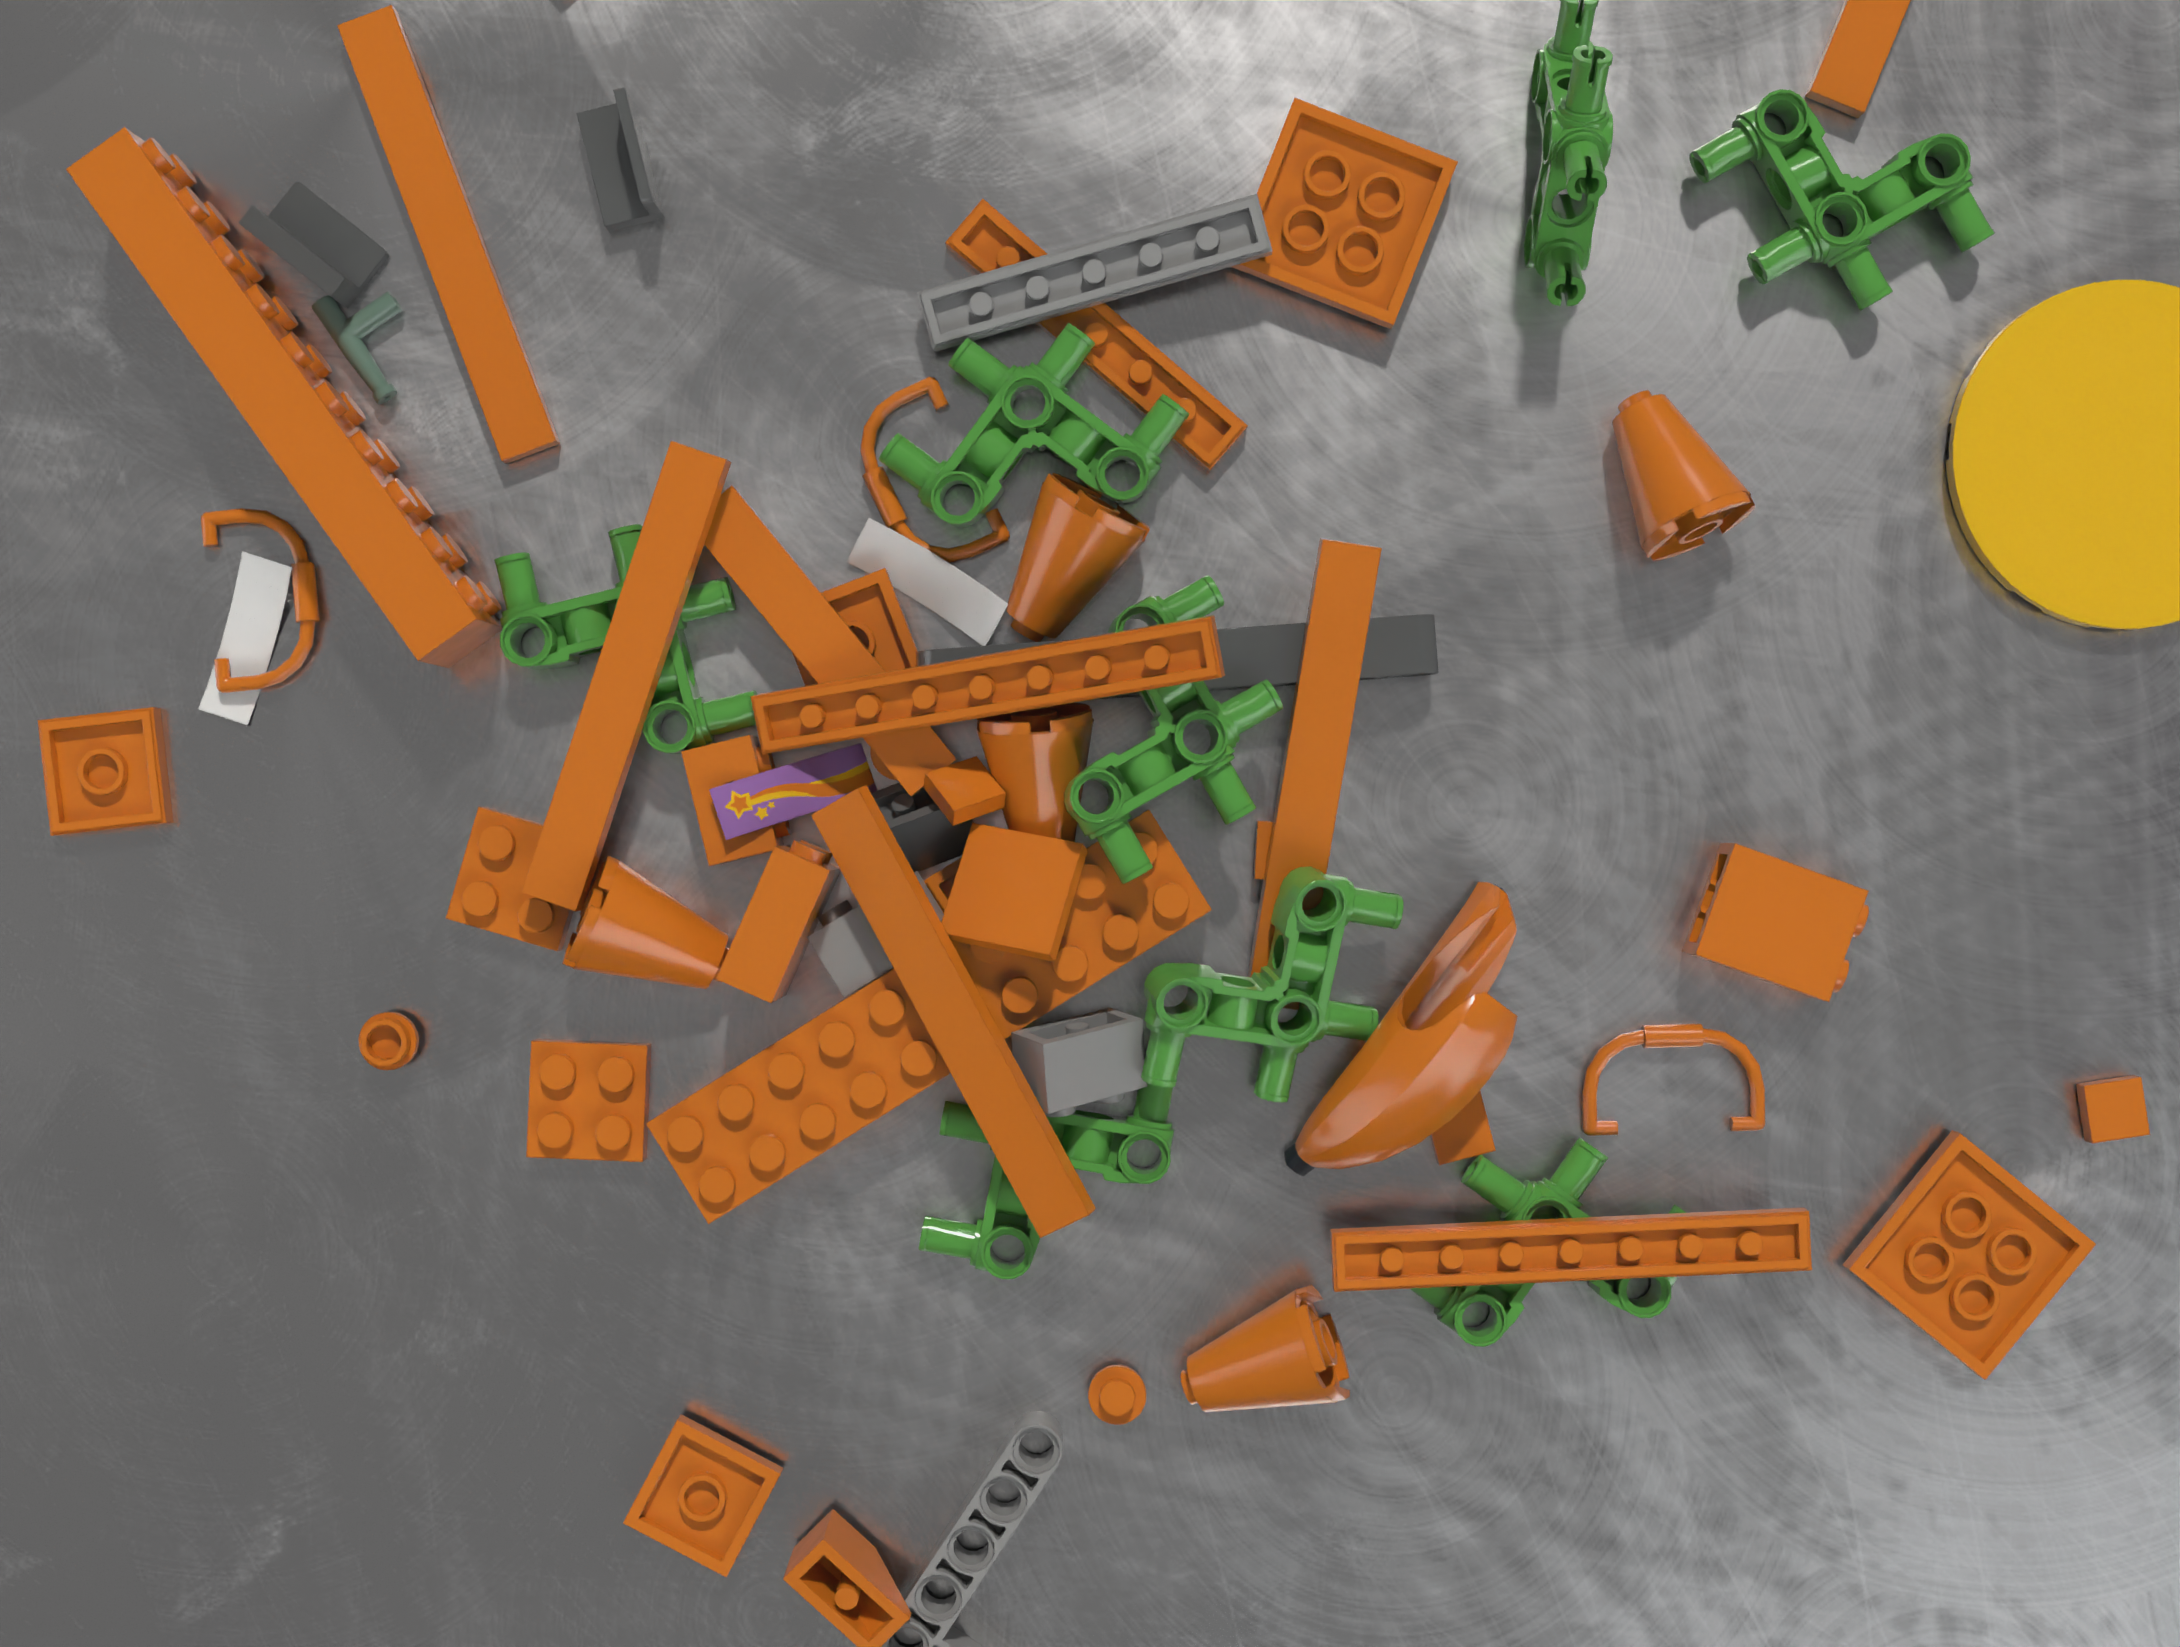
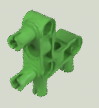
[1524,0,1613,306]
[1689,89,1995,311]
[879,323,1189,527]
[494,524,757,754]
[1064,575,1283,884]
[1141,866,1404,1103]
[919,1083,1175,1279]
[1410,1137,1686,1347]

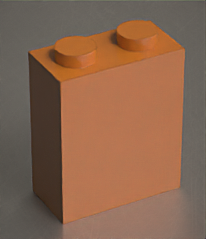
[716,840,841,1003]
[1682,843,1869,1002]

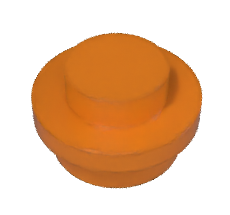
[359,1012,419,1070]
[1088,1365,1146,1425]

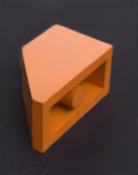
[783,1509,911,1647]

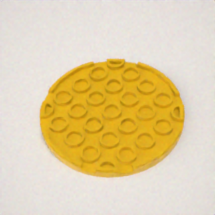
[1946,280,2180,630]

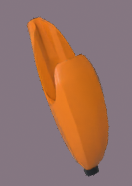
[1284,881,1518,1177]

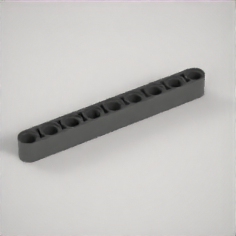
[916,614,1439,701]

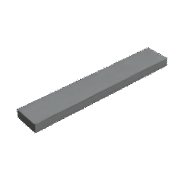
[917,194,1273,352]

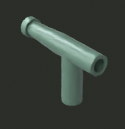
[312,291,403,405]

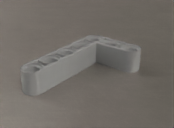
[881,1411,1063,1647]

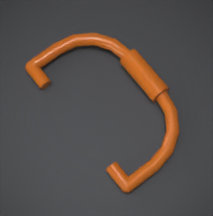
[860,376,1010,563]
[201,508,320,693]
[1582,1024,1765,1136]

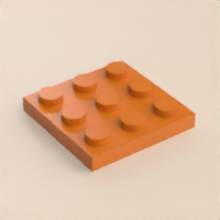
[1231,98,1458,329]
[1843,1130,2096,1380]

